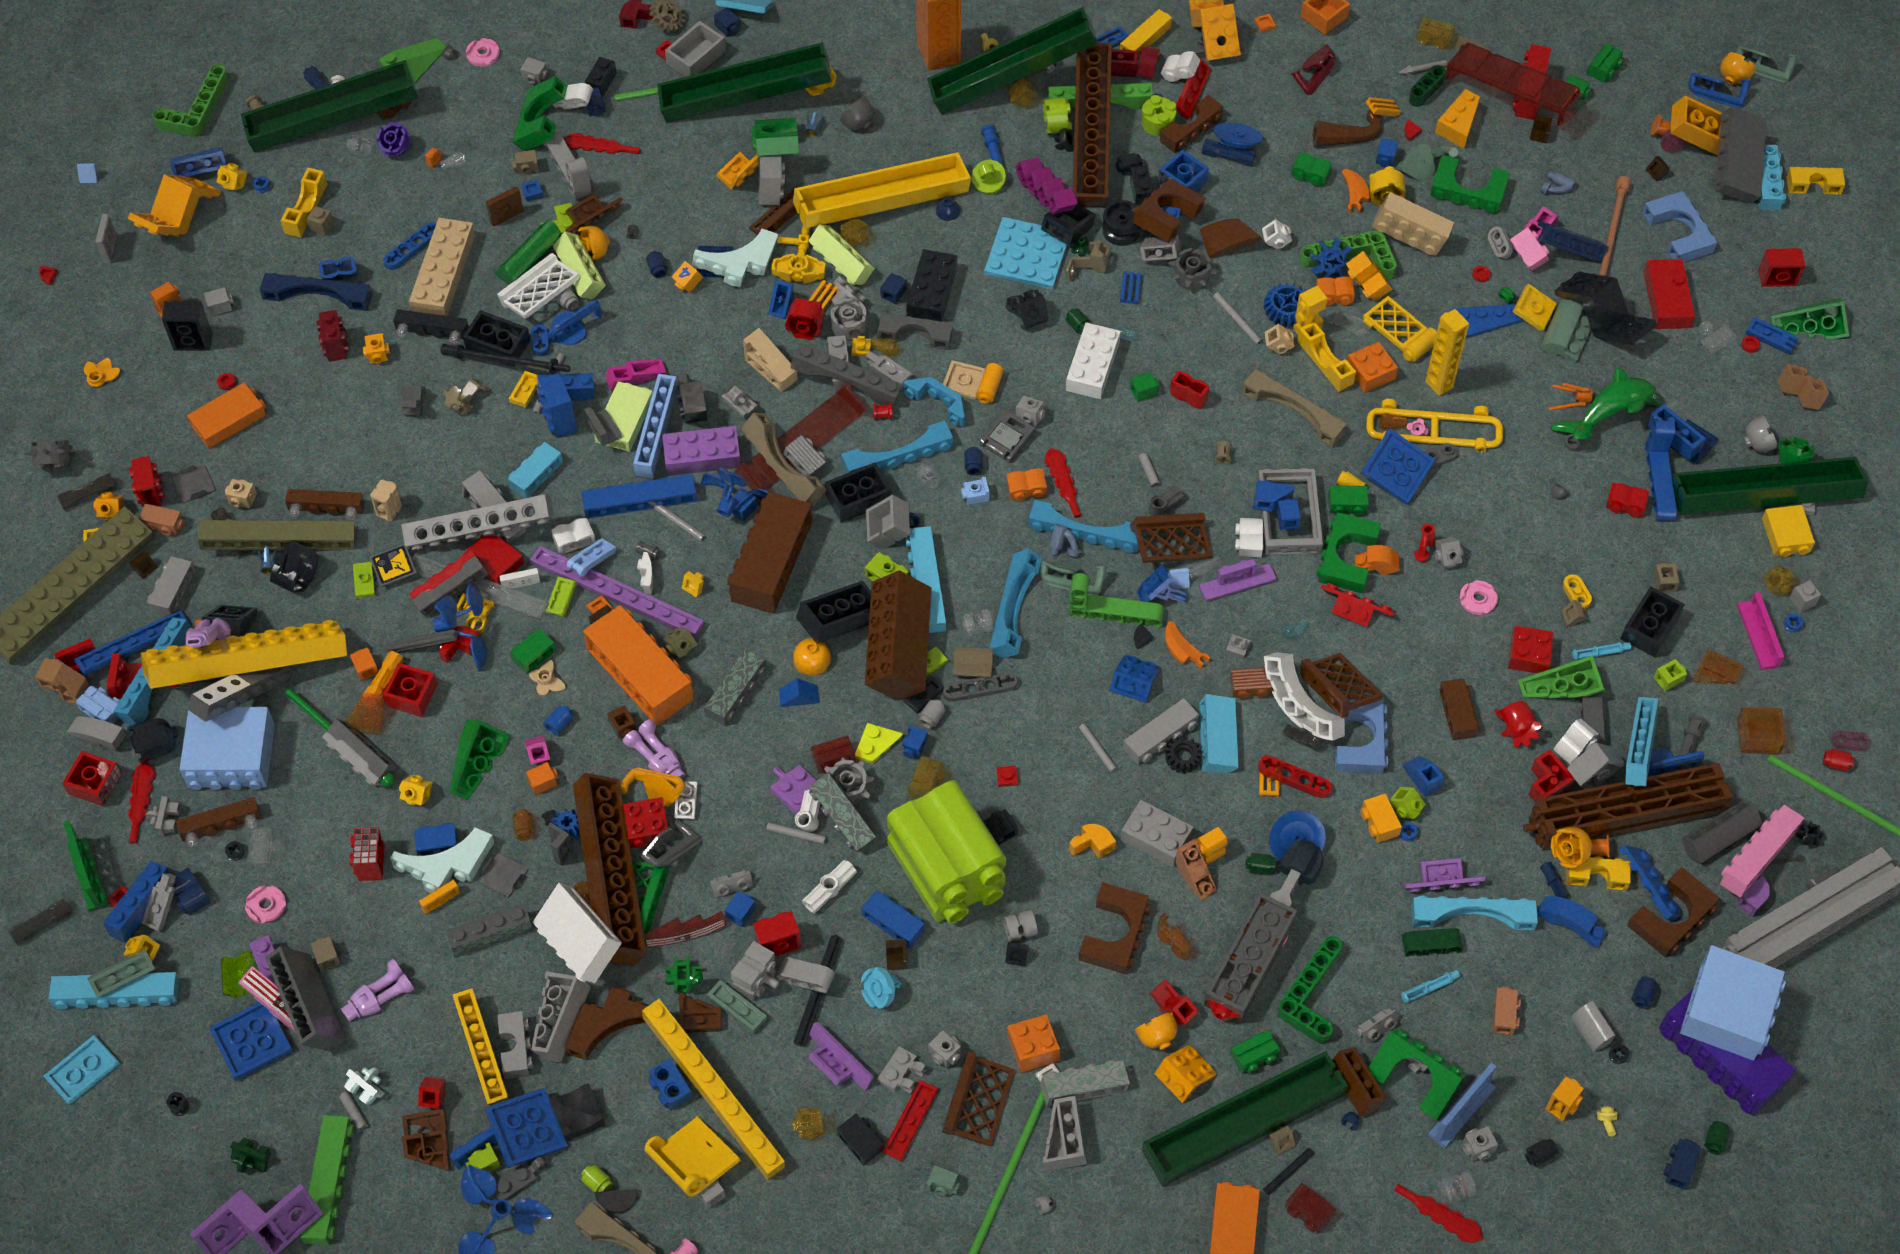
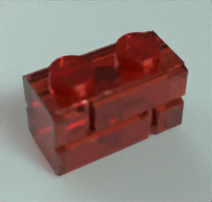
[810,735,856,774]
[1285,1183,1336,1234]

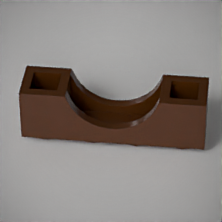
[1160,95,1223,153]

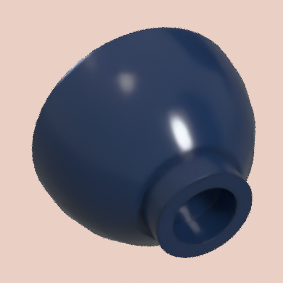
[936,197,960,221]

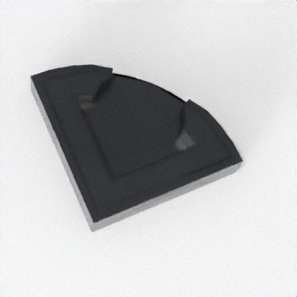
[1134,624,1153,649]

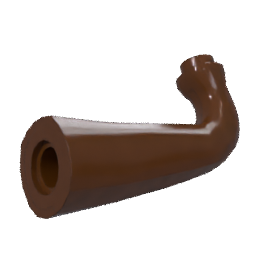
[1312,109,1381,147]

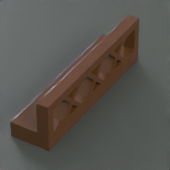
[749,186,799,235]

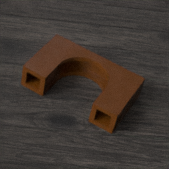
[1132,178,1206,242]
[1627,867,1720,957]
[1078,882,1151,974]

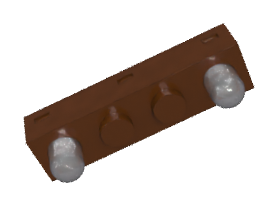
[285,489,365,521]
[176,797,261,848]

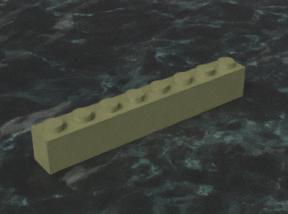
[198,519,355,550]

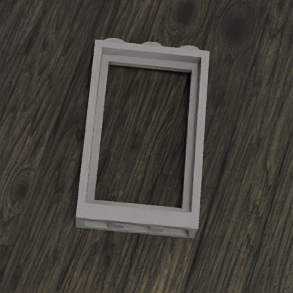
[1257,468,1323,555]

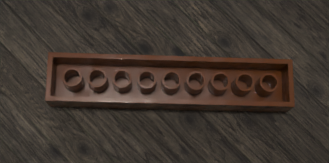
[1072,43,1112,207]
[573,773,647,966]

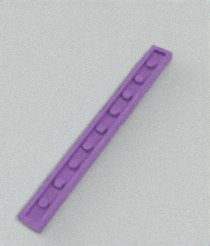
[530,546,704,639]

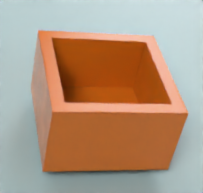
[1300,0,1350,35]
[1347,342,1398,393]
[1007,1014,1060,1073]

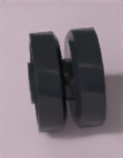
[1102,200,1141,246]

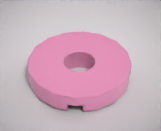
[466,38,500,67]
[1459,580,1498,615]
[245,886,286,924]

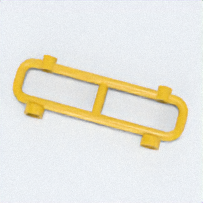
[1366,399,1503,452]

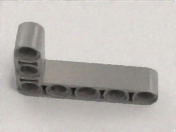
[543,131,592,201]

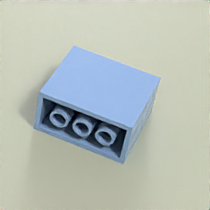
[179,707,275,790]
[1680,945,1786,1060]

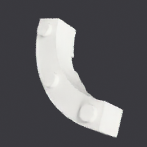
[1264,652,1345,740]

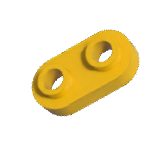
[1563,574,1592,610]

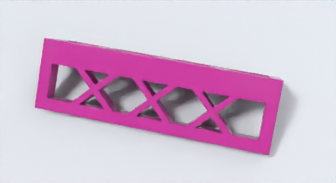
[1737,592,1784,670]

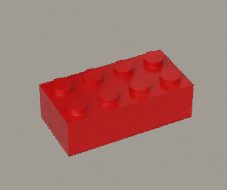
[1512,44,1551,120]

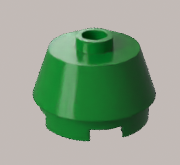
[1778,437,1815,463]

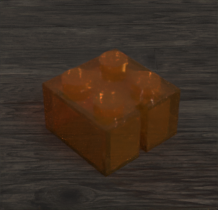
[1737,707,1786,754]

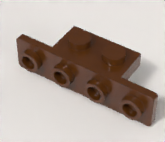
[562,193,623,234]

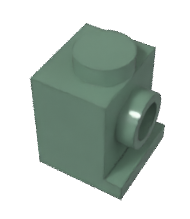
[926,1165,961,1196]

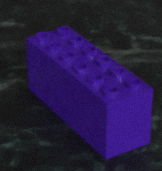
[1659,988,1796,1116]

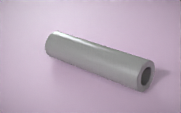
[1139,453,1160,487]
[339,1092,368,1131]

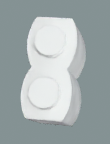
[1161,51,1200,82]
[551,518,595,555]
[1235,518,1263,557]
[1553,719,1599,765]

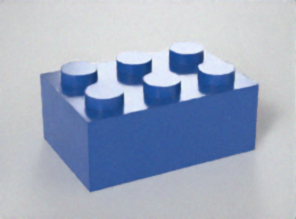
[537,373,577,438]

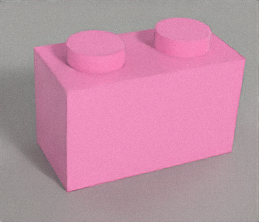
[1510,227,1549,271]

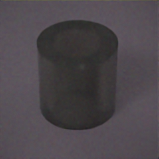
[626,225,639,239]

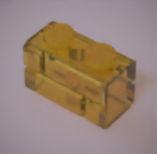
[1416,17,1456,49]
[908,756,946,799]

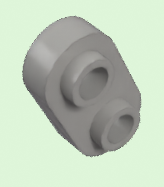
[1488,226,1513,259]

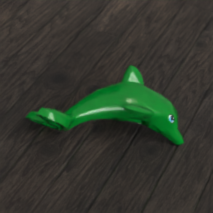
[1551,368,1662,439]

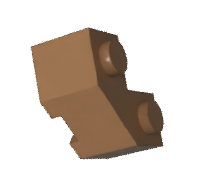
[1777,364,1829,410]
[35,658,90,705]

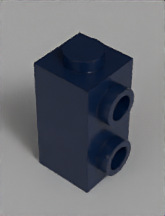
[1663,1138,1701,1190]

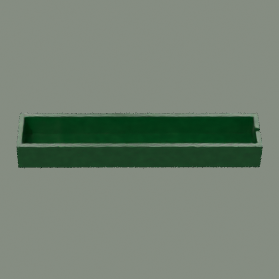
[927,7,1098,115]
[657,42,832,123]
[241,60,419,152]
[1672,457,1868,515]
[1142,1051,1348,1187]

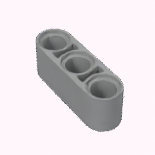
[776,957,835,993]

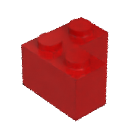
[1528,749,1575,802]

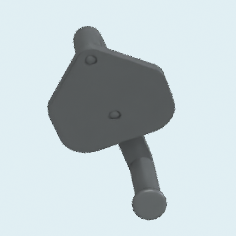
[641,818,701,867]

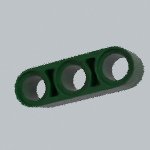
[1409,65,1446,107]
[1402,928,1463,957]

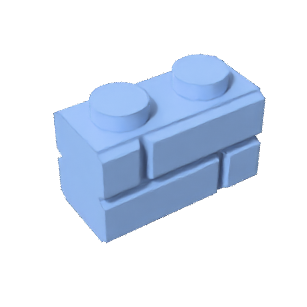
[76,686,120,724]

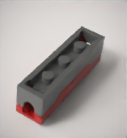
[409,550,489,617]

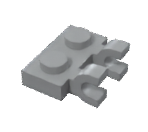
[877,1046,926,1094]

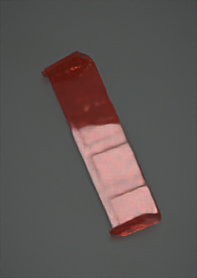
[1446,42,1581,126]
[734,384,866,491]

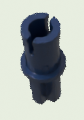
[1540,862,1568,899]

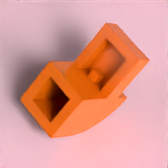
[1355,545,1400,575]

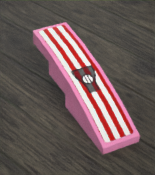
[238,966,296,1033]

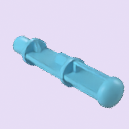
[1572,642,1631,661]
[1401,970,1460,1003]

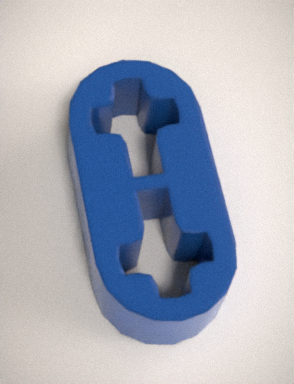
[531,325,549,356]

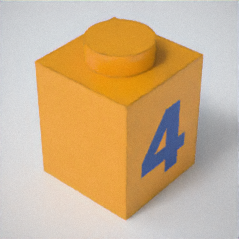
[672,261,703,292]

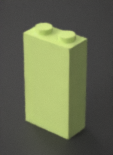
[594,381,653,452]

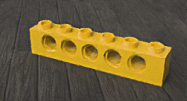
[1425,309,1469,396]
[453,988,509,1106]

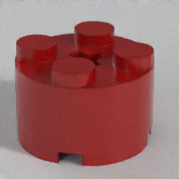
[785,298,825,340]

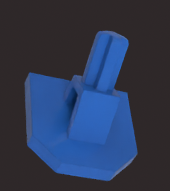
[1136,564,1187,603]

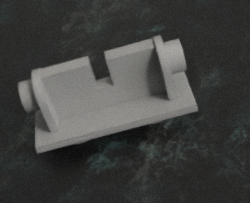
[710,870,753,898]
[1356,1008,1398,1045]

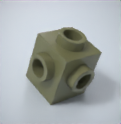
[663,627,697,658]

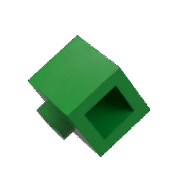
[1130,372,1160,402]

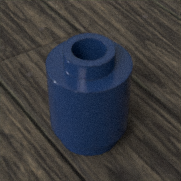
[646,251,668,278]
[964,447,983,476]
[1631,976,1657,1009]

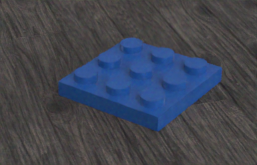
[1360,428,1435,504]
[209,1002,293,1081]
[485,1088,568,1168]

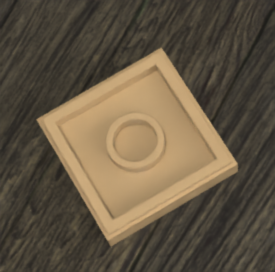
[943,360,985,400]

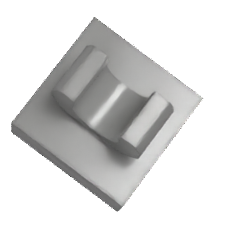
[1226,634,1251,658]

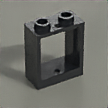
[1041,204,1096,246]

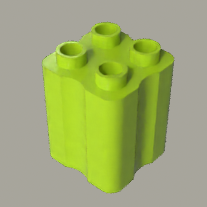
[886,780,1006,924]

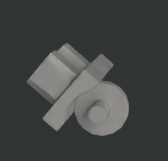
[721,386,757,419]
[146,796,181,837]

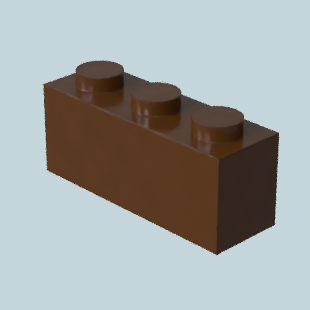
[1439,679,1480,741]
[1332,1046,1387,1117]

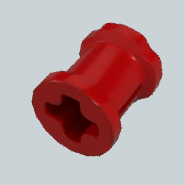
[873,403,892,420]

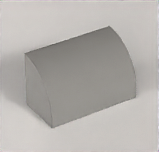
[1571,1001,1615,1053]

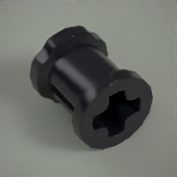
[166,1092,189,1116]

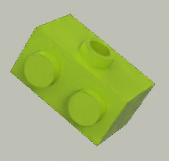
[865,552,909,581]

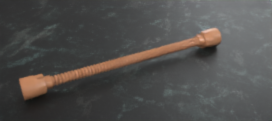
[1599,176,1631,276]

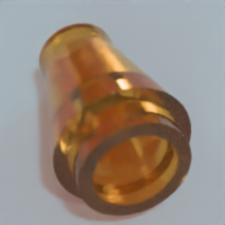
[1379,413,1407,431]

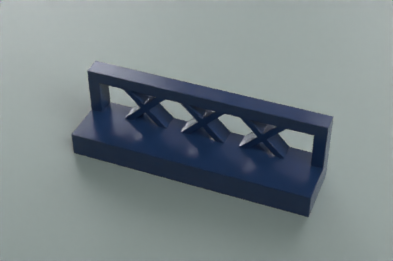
[1537,220,1608,262]

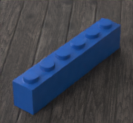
[581,474,697,519]

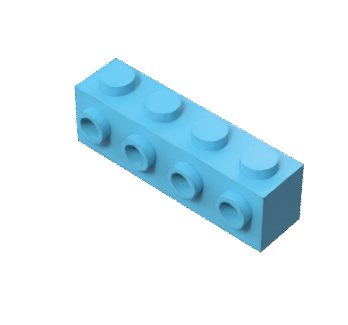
[1758,145,1786,210]

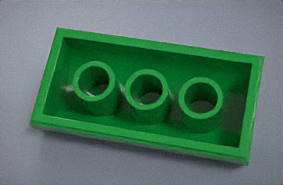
[494,220,561,285]

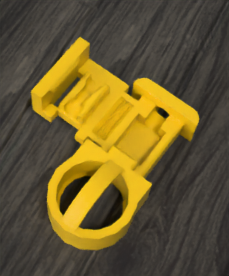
[457,593,495,634]

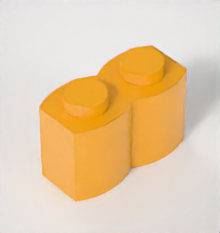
[1196,827,1228,865]

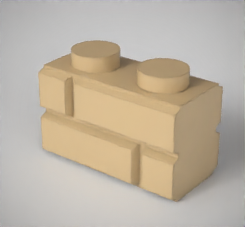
[370,480,402,521]

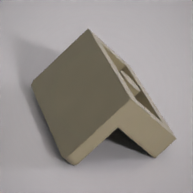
[953,647,993,677]

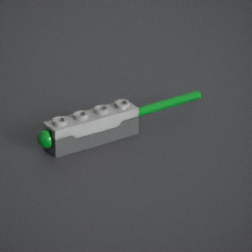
[285,688,398,787]

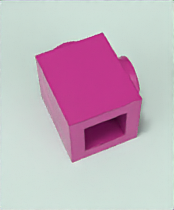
[524,735,550,765]

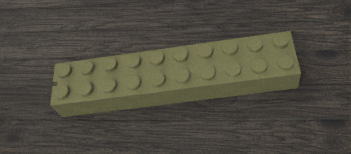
[0,506,152,664]

